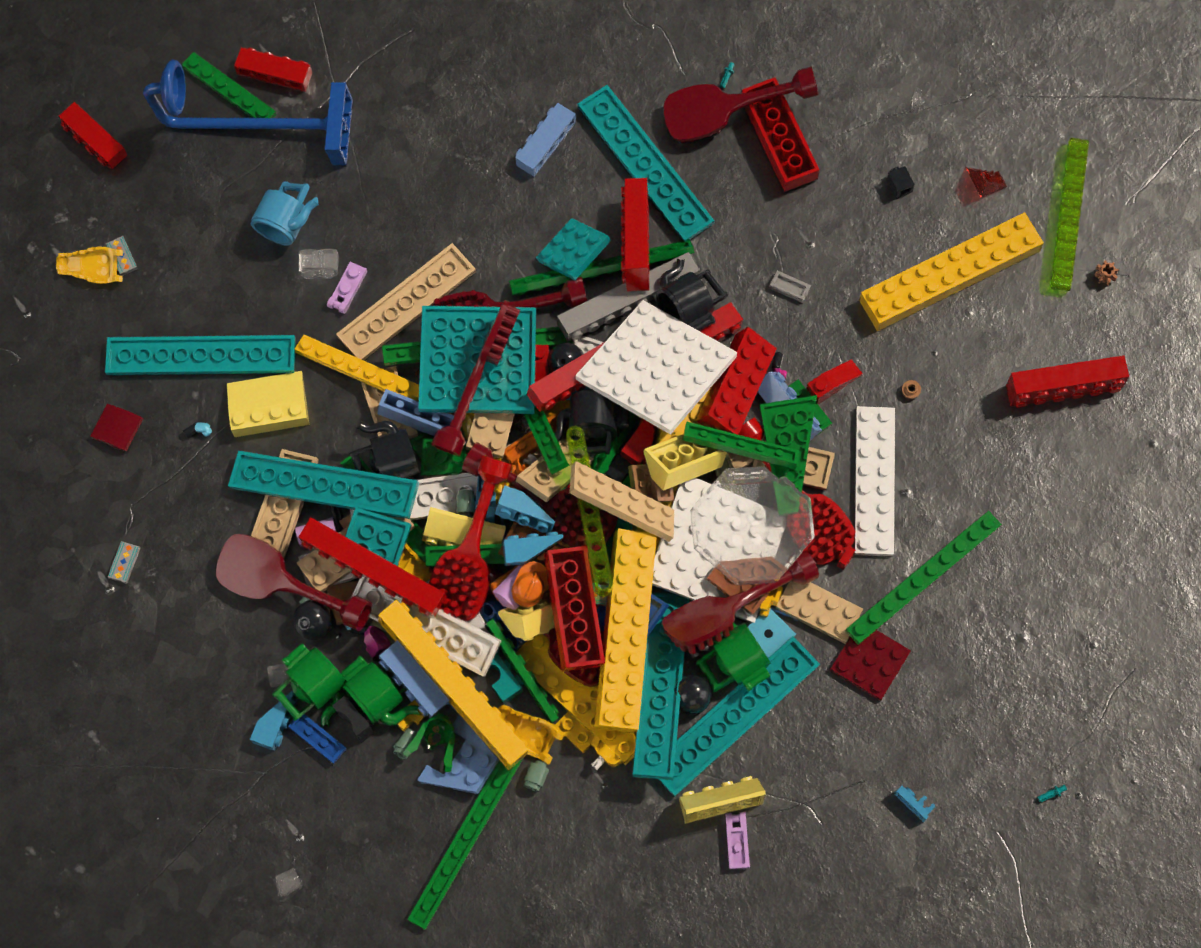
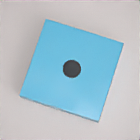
[748,608,796,658]

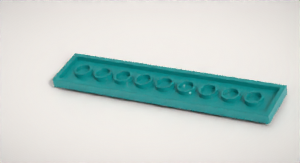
[577,85,715,242]
[105,335,296,375]
[228,450,419,519]
[633,592,689,780]
[658,636,820,797]

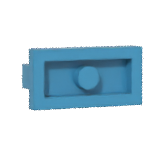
[894,786,935,822]

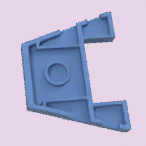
[418,715,499,794]

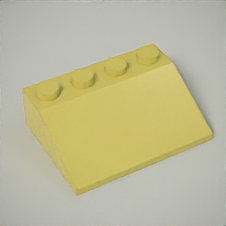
[227,371,310,437]
[679,776,766,824]

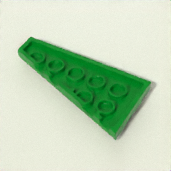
[760,395,817,517]

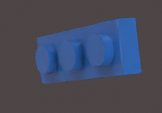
[288,714,347,764]

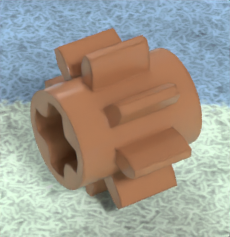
[1094,260,1119,285]

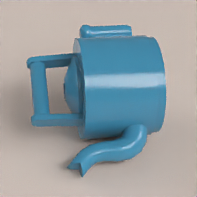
[251,181,319,246]

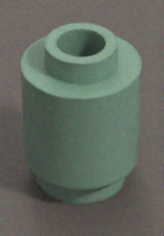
[456,489,476,518]
[524,760,549,792]

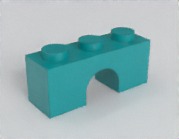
[489,649,523,705]

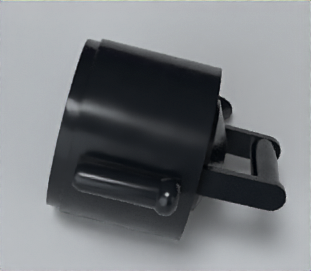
[656,259,728,331]
[554,389,629,457]
[349,420,420,480]

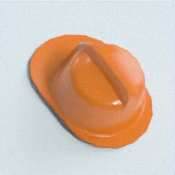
[511,561,548,607]

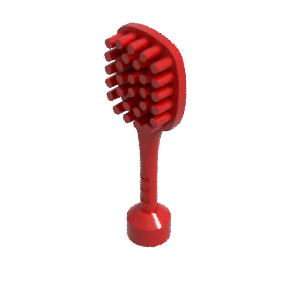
[738,417,856,565]
[429,455,512,621]

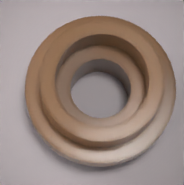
[902,380,921,399]

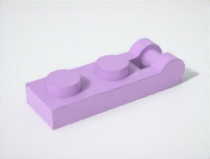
[327,262,367,314]
[725,812,750,869]

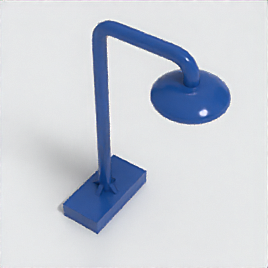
[143,59,353,165]

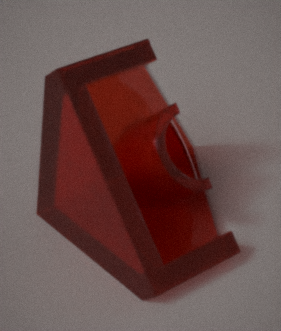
[965,167,1007,198]

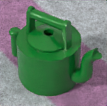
[696,622,771,692]
[272,644,347,728]
[341,656,420,726]

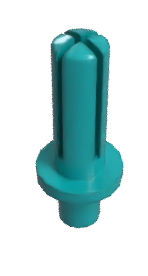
[719,62,735,88]
[1038,784,1067,802]

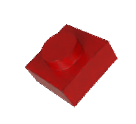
[837,546,856,570]

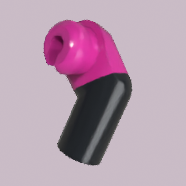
[772,352,787,379]

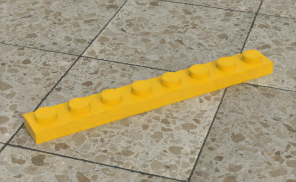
[295,335,419,402]

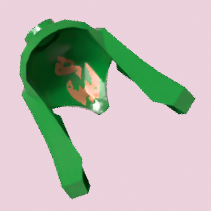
[403,713,456,772]

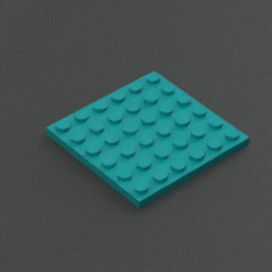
[418,306,536,414]

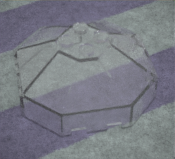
[690,467,815,585]

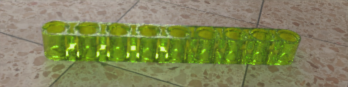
[1050,137,1089,291]
[566,426,613,597]

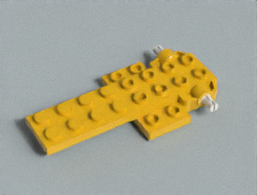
[516,634,637,770]

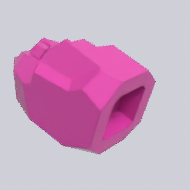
[364,626,391,661]

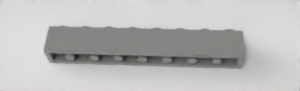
[557,252,700,342]

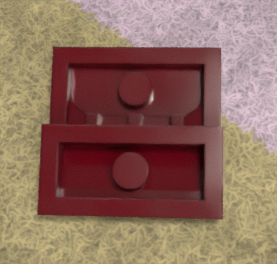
[90,404,143,452]

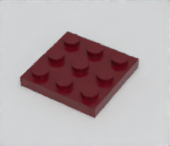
[830,630,911,701]

